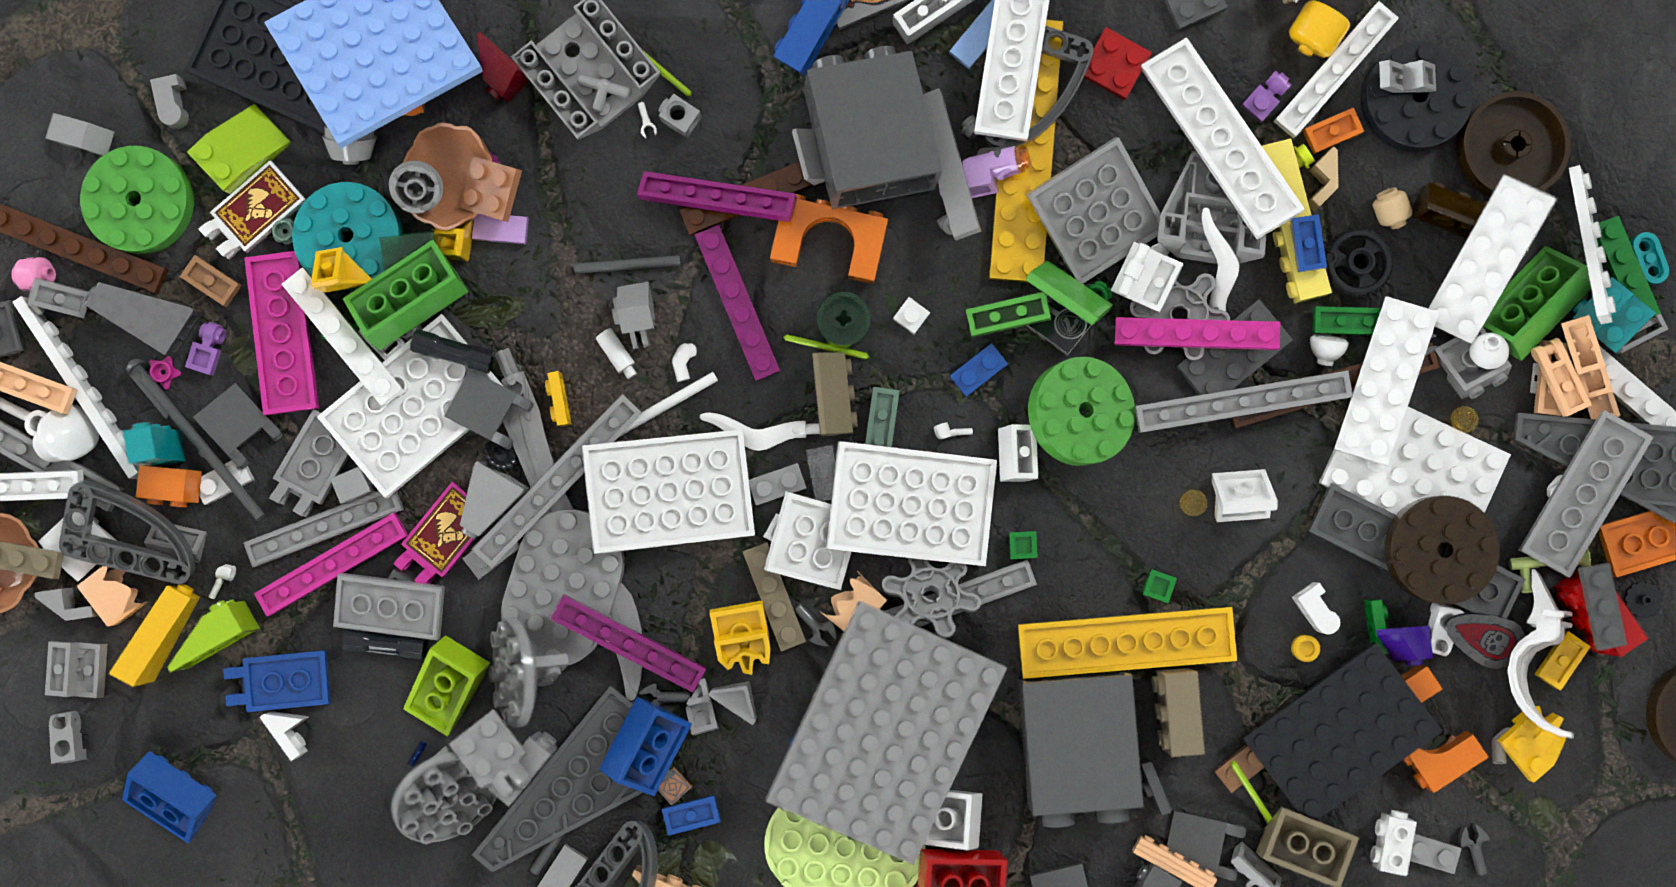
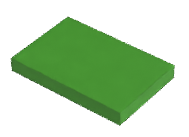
[1026,260,1113,325]

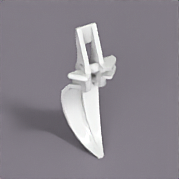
[1507,569,1573,738]

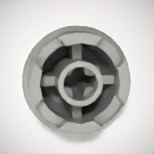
[322,126,377,165]
[389,161,443,213]

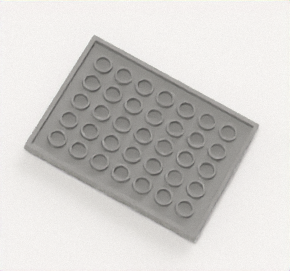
[765,600,1007,864]

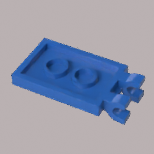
[223,650,331,712]

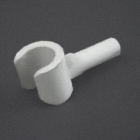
[638,102,657,139]
[934,422,973,439]
[209,564,236,599]

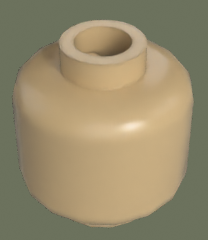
[1372,188,1413,229]

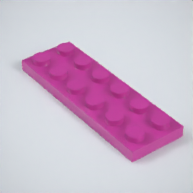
[244,251,319,416]

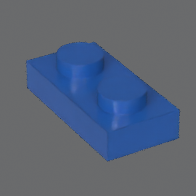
[1290,214,1327,273]
[949,343,1008,397]
[662,794,721,836]

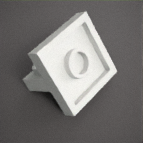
[1212,469,1278,522]

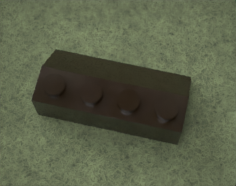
[1410,182,1488,239]

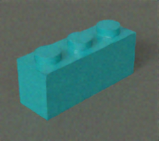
[123,422,186,466]

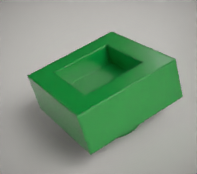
[1009,531,1038,559]
[1142,569,1177,604]

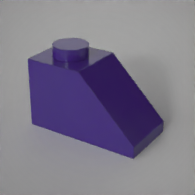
[1376,626,1433,665]

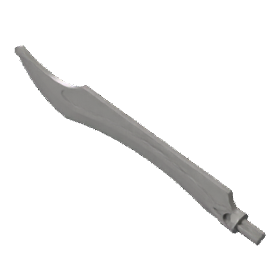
[495,348,642,701]

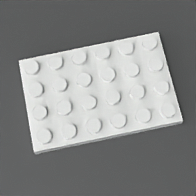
[317,314,504,499]
[1319,407,1511,515]
[582,429,755,554]
[826,441,997,566]

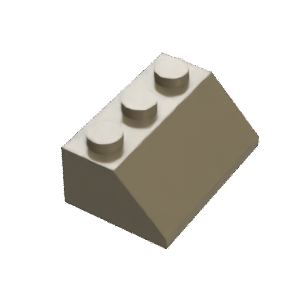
[812,353,858,437]
[1256,807,1359,887]

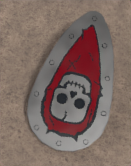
[1445,613,1525,669]

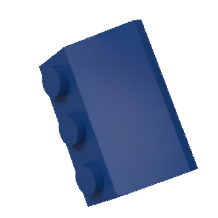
[599,697,692,796]
[122,751,216,844]

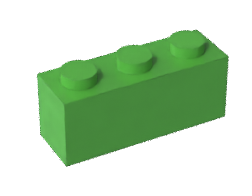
[966,292,1051,337]

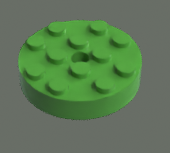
[80,146,194,254]
[1028,357,1135,466]

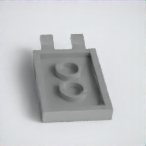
[269,409,350,518]

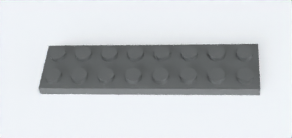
[1307,483,1526,618]

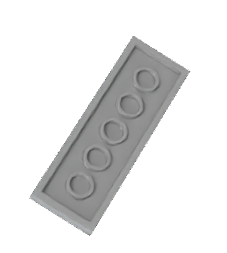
[1519,410,1654,578]

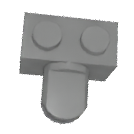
[612,282,655,349]

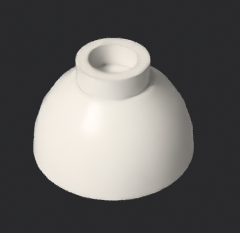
[1469,333,1509,369]
[1310,334,1348,366]

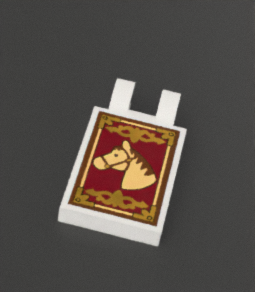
[199,160,306,260]

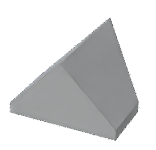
[708,681,757,725]

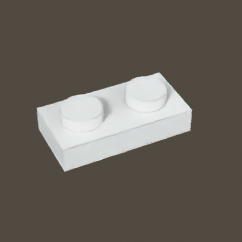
[199,460,255,505]

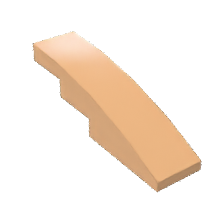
[1561,315,1620,420]

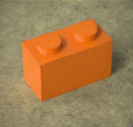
[136,465,202,507]

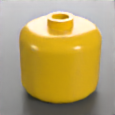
[1289,0,1350,58]

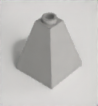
[460,461,530,539]

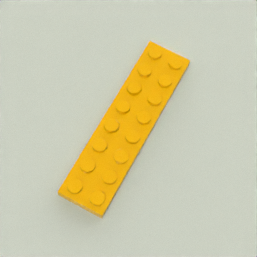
[1017,607,1237,679]

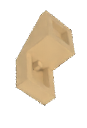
[1308,147,1338,211]

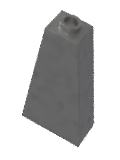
[84,282,203,358]

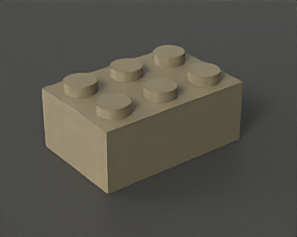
[1152,667,1205,757]

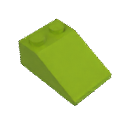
[187,104,292,194]
[167,599,260,672]
[403,635,490,737]

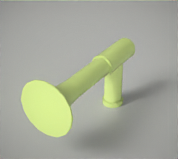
[1509,548,1591,593]

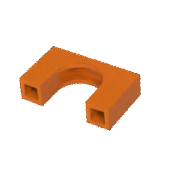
[770,194,888,284]
[1401,665,1489,793]

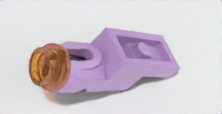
[939,146,1031,198]

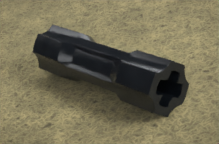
[410,329,496,374]
[341,628,428,659]

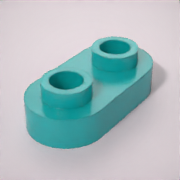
[1630,232,1669,285]

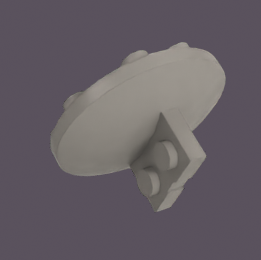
[488,618,569,728]
[391,746,497,844]

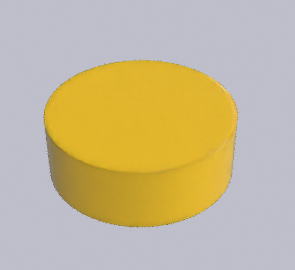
[1291,635,1320,662]

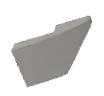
[686,678,719,736]

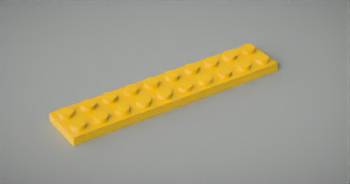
[989,20,1063,283]

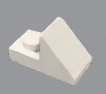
[260,711,309,761]

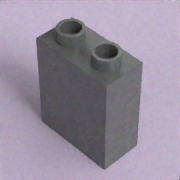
[803,46,942,209]
[1017,671,1143,828]

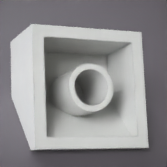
[924,790,983,850]

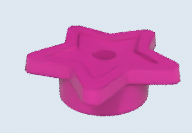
[149,356,182,390]

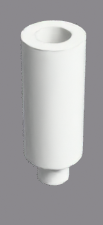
[595,328,637,379]

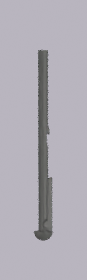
[126,359,266,521]

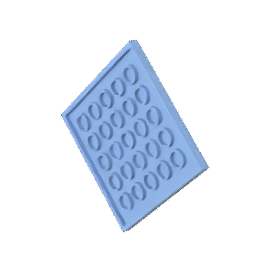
[264,0,483,149]

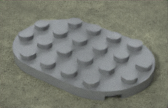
[501,509,625,665]

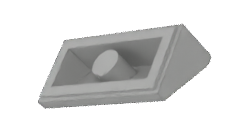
[792,129,825,185]
[144,524,207,563]

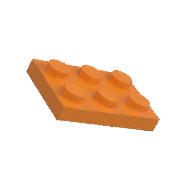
[1598,510,1676,577]

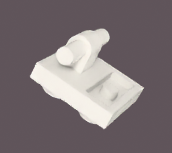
[1111,242,1184,313]

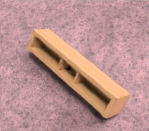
[1132,835,1217,887]

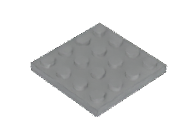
[1026,137,1161,284]

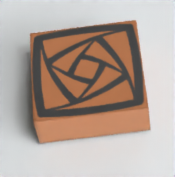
[658,767,692,806]

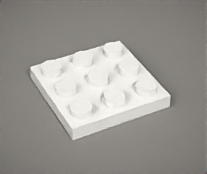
[764,492,851,590]

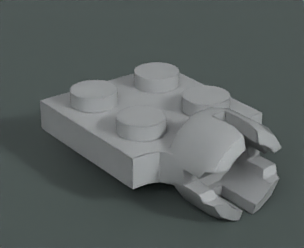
[449,709,531,798]

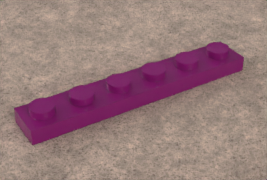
[637,171,797,222]
[695,225,780,381]
[550,594,706,692]

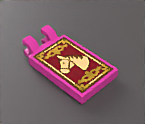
[393,482,478,584]

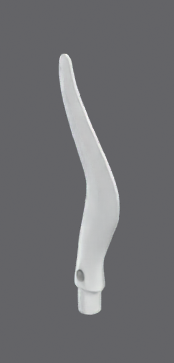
[1202,208,1239,311]
[700,413,820,451]

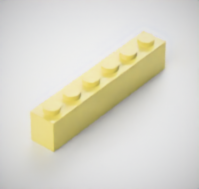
[1262,139,1332,304]

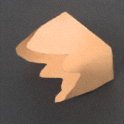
[77,566,148,627]
[820,572,887,631]

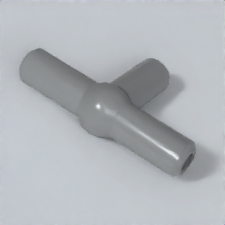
[577,74,630,113]

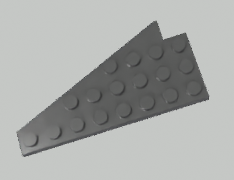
[1513,413,1676,524]
[472,685,675,872]

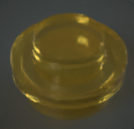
[1451,406,1478,433]
[1180,490,1207,516]

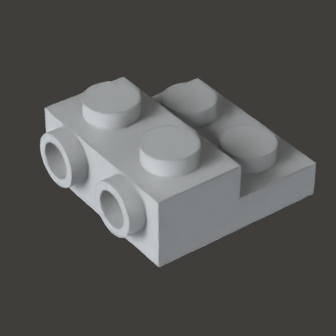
[1434,327,1512,399]

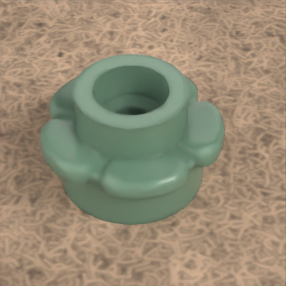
[272,218,293,244]

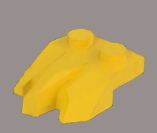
[710,600,770,675]
[1497,706,1566,783]

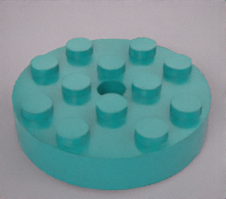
[292,182,404,290]

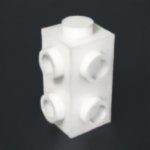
[1370,810,1416,876]

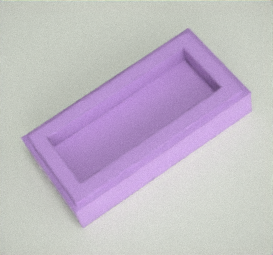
[472,213,529,245]

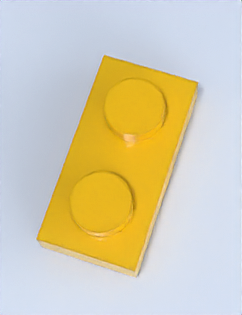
[545,371,572,427]
[1534,631,1591,691]

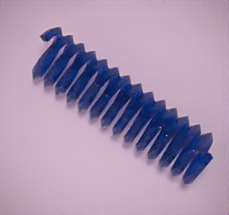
[407,741,427,767]

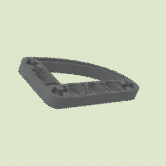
[985,26,1093,148]
[59,480,195,584]
[576,820,658,887]

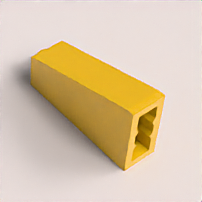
[109,583,200,687]

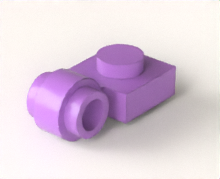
[1241,71,1292,123]
[185,322,226,376]

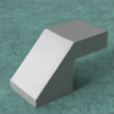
[1379,60,1436,93]
[45,113,114,156]
[35,588,99,621]

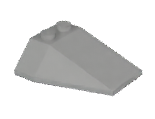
[1157,151,1266,264]

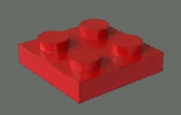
[1083,27,1152,100]

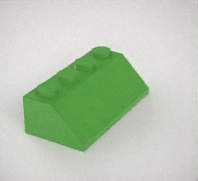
[343,240,469,351]
[1482,246,1592,361]

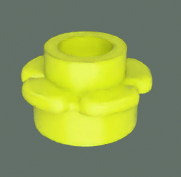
[1294,144,1315,169]

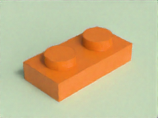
[1303,107,1364,155]

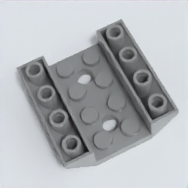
[511,0,661,140]

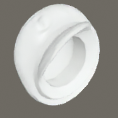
[33,405,100,462]

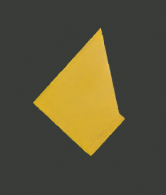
[430,218,474,262]
[311,247,372,293]

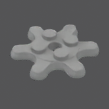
[1130,273,1230,361]
[882,558,981,639]

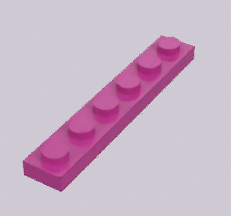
[1115,317,1280,350]
[254,513,408,617]

